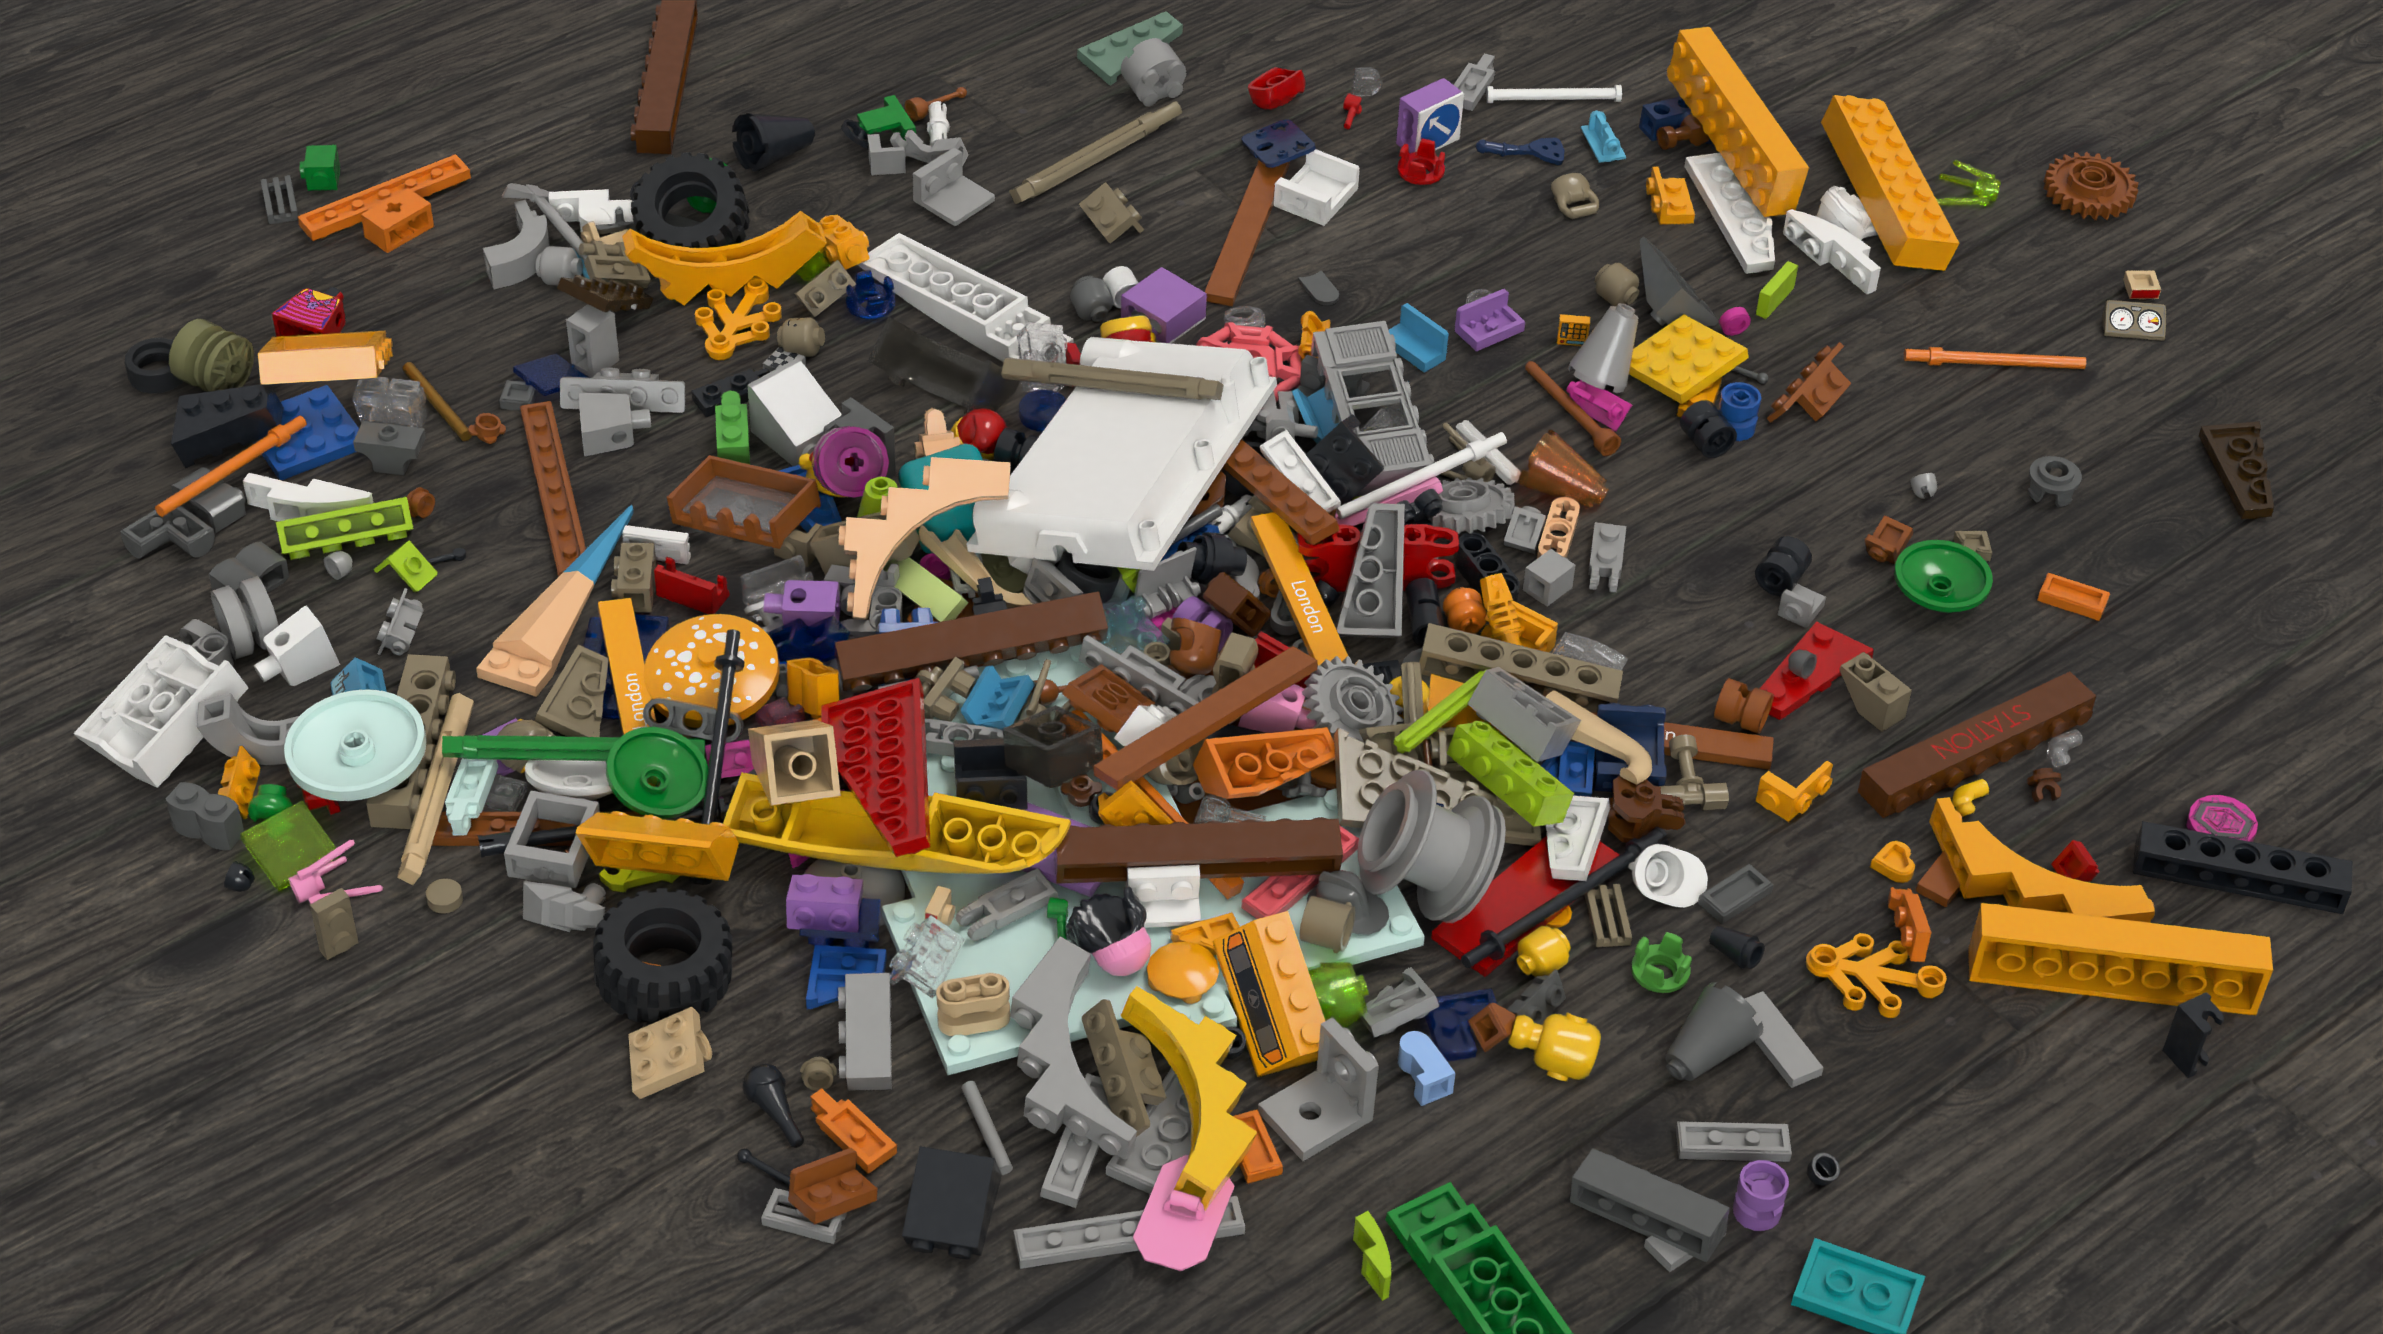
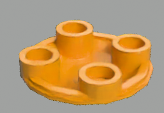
[1147,941,1219,1004]

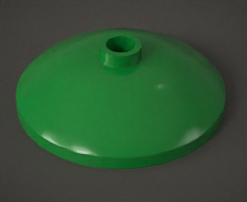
[1894,540,1993,613]
[605,727,708,819]

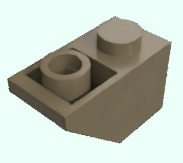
[1840,652,1912,732]

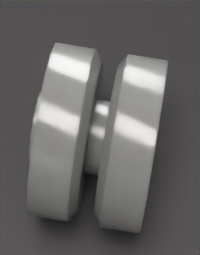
[211,576,279,660]

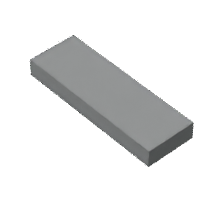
[1745,991,1824,1088]
[1676,1121,1792,1162]

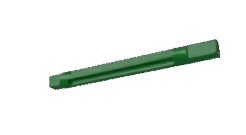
[442,735,705,761]

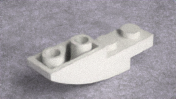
[1783,209,1881,294]
[243,473,373,521]

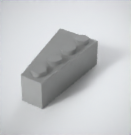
[1335,503,1405,638]

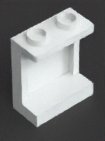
[1274,149,1360,226]

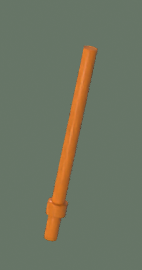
[1904,347,2086,369]
[155,416,307,517]

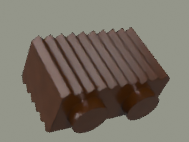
[1203,572,1271,637]

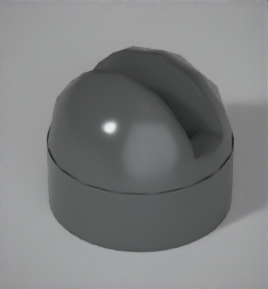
[1788,649,1817,679]

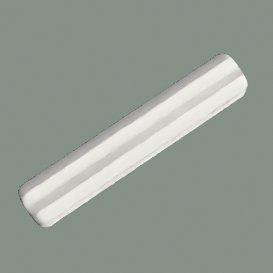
[1456,420,1521,485]

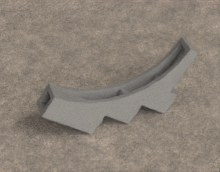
[1010,936,1137,1160]

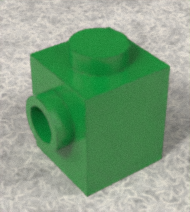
[300,145,340,191]

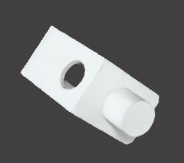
[254,606,340,686]

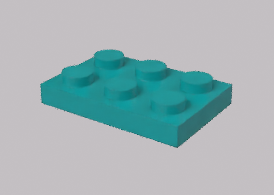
[1791,1238,1925,1334]

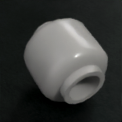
[536,246,583,286]

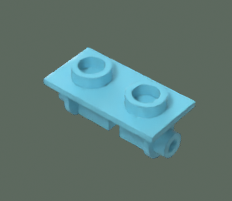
[1581,110,1626,163]

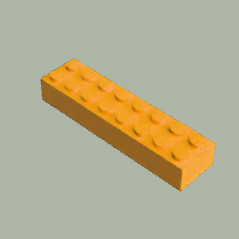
[1667,27,1809,217]
[1821,95,1959,271]
[1968,903,2273,1016]

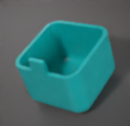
[898,444,983,554]

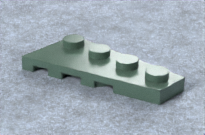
[1077,11,1183,86]

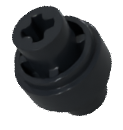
[1177,532,1247,585]

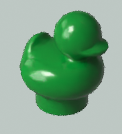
[248,784,296,842]

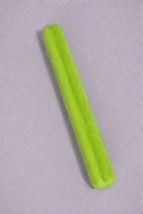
[1393,669,1487,754]

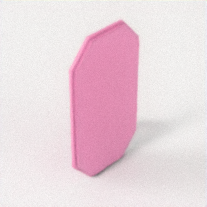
[1133,1155,1234,1271]

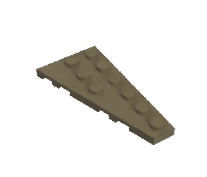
[1334,728,1541,846]

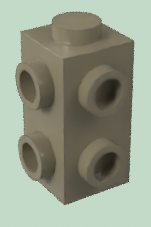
[611,543,657,612]

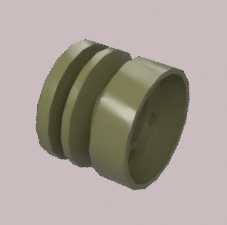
[169,319,254,392]

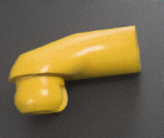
[1952,779,1989,817]

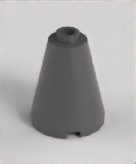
[1665,982,1764,1081]

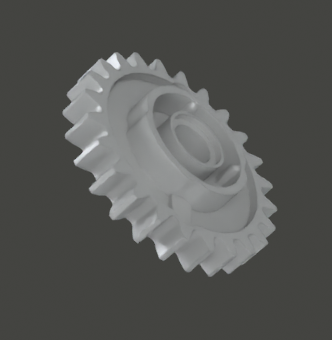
[1429,477,1515,534]
[1302,656,1404,743]

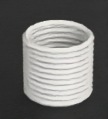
[1103,266,1138,309]

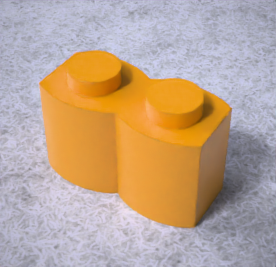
[787,658,839,719]

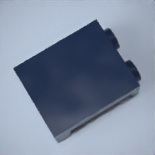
[1595,703,1666,792]

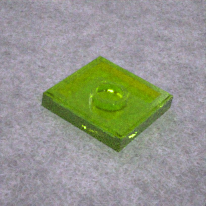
[241,801,340,892]

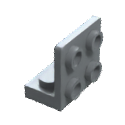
[913,147,995,226]

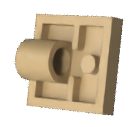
[628,1007,712,1099]

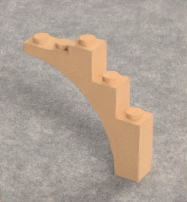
[839,457,1011,620]

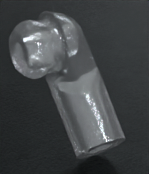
[2047,729,2083,767]

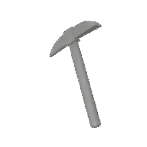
[502,183,588,262]

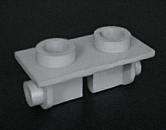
[376,588,424,655]

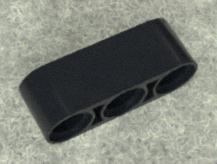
[1456,532,1520,602]

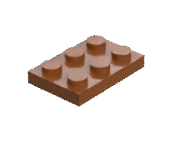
[1062,664,1155,733]

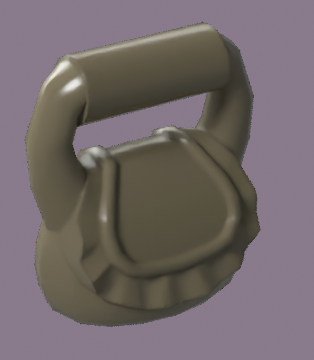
[1551,173,1599,219]

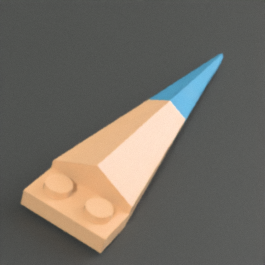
[476,505,633,697]

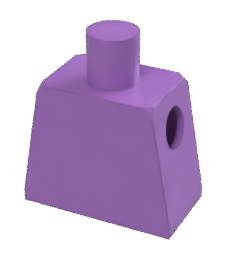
[764,580,841,637]

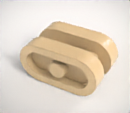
[936,973,1010,1036]

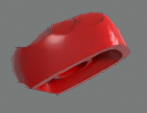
[1248,67,1306,109]

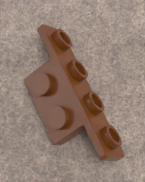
[1767,342,1851,423]

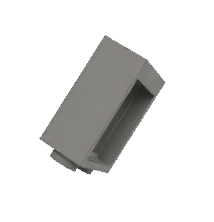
[504,791,600,888]

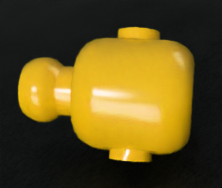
[1508,1012,1601,1082]

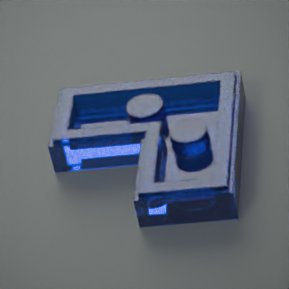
[1425,988,1498,1062]

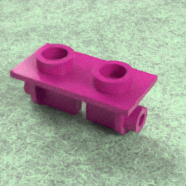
[1566,380,1632,432]

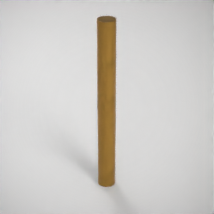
[402,362,472,441]

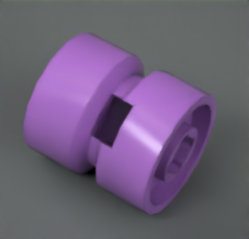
[1172,596,1233,652]
[1733,1160,1789,1231]

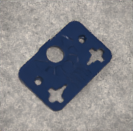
[1241,119,1316,168]

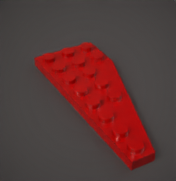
[821,678,931,857]

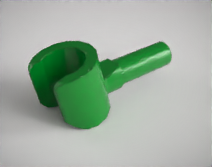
[1047,897,1068,940]

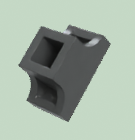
[353,421,426,476]

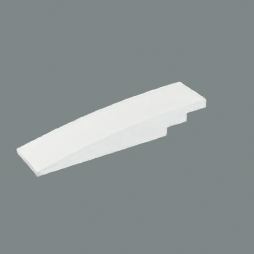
[858,233,1074,362]

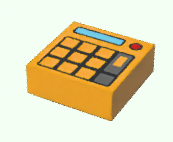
[1557,314,1590,346]

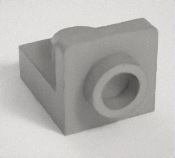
[1504,506,1546,554]
[1778,584,1826,628]

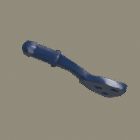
[1475,138,1565,165]

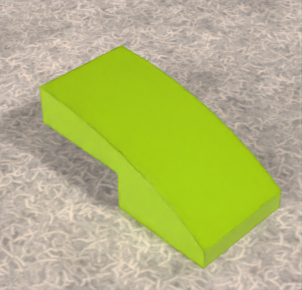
[1353,1211,1391,1301]

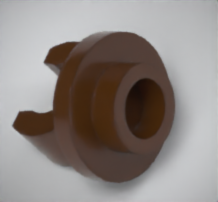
[2027,768,2062,802]

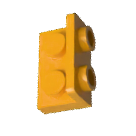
[1646,166,1695,225]
[1098,780,1174,826]

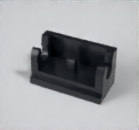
[2162,992,2224,1078]

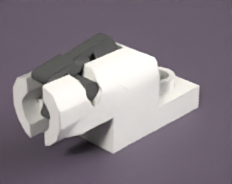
[549,189,637,234]

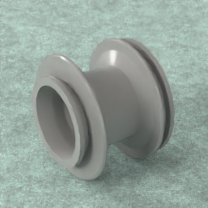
[1357,769,1506,923]

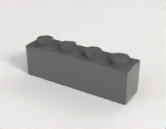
[1570,1148,1730,1263]

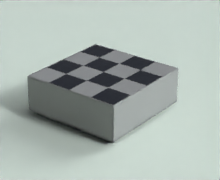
[763,346,806,372]

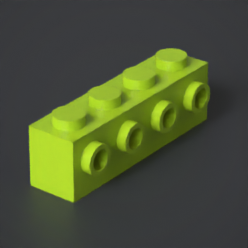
[276,497,413,560]
[1447,721,1574,827]

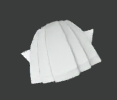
[1816,186,1878,240]

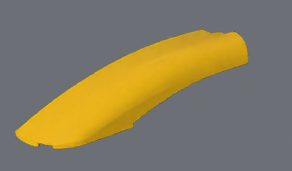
[723,772,1071,874]

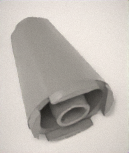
[1568,303,1639,393]

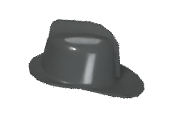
[1307,870,1389,935]

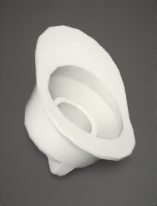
[1628,844,1708,908]

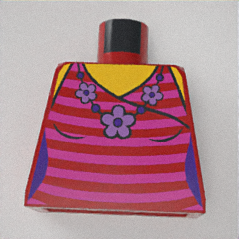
[272,287,346,337]

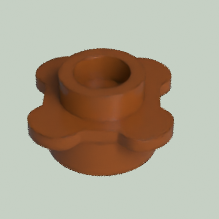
[468,413,506,444]

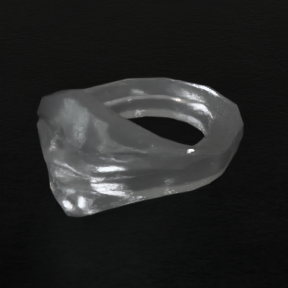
[1224,306,1265,328]

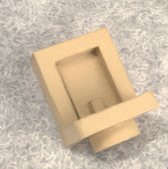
[581,221,628,245]

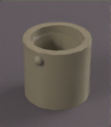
[1300,896,1355,953]

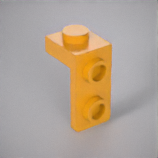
[1756,761,1833,822]

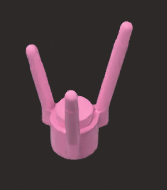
[288,840,383,904]

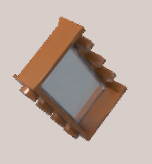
[667,455,821,549]

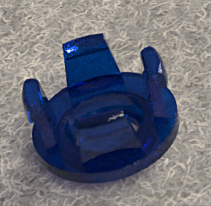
[846,270,896,319]

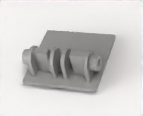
[1132,547,1201,619]

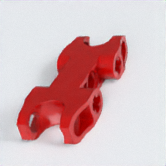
[1297,524,1459,592]

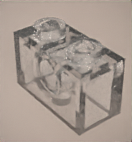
[1017,322,1067,394]

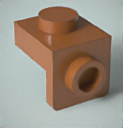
[1865,515,1913,565]

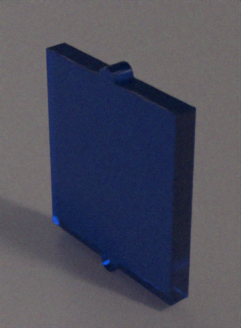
[513,353,588,396]

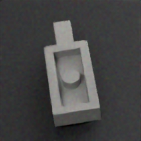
[1454,53,1495,111]

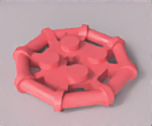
[1196,322,1302,403]

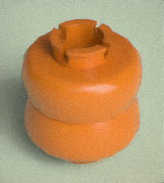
[1442,587,1487,634]

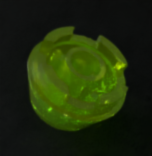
[1308,962,1369,1028]

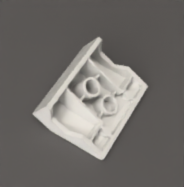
[74,635,248,788]

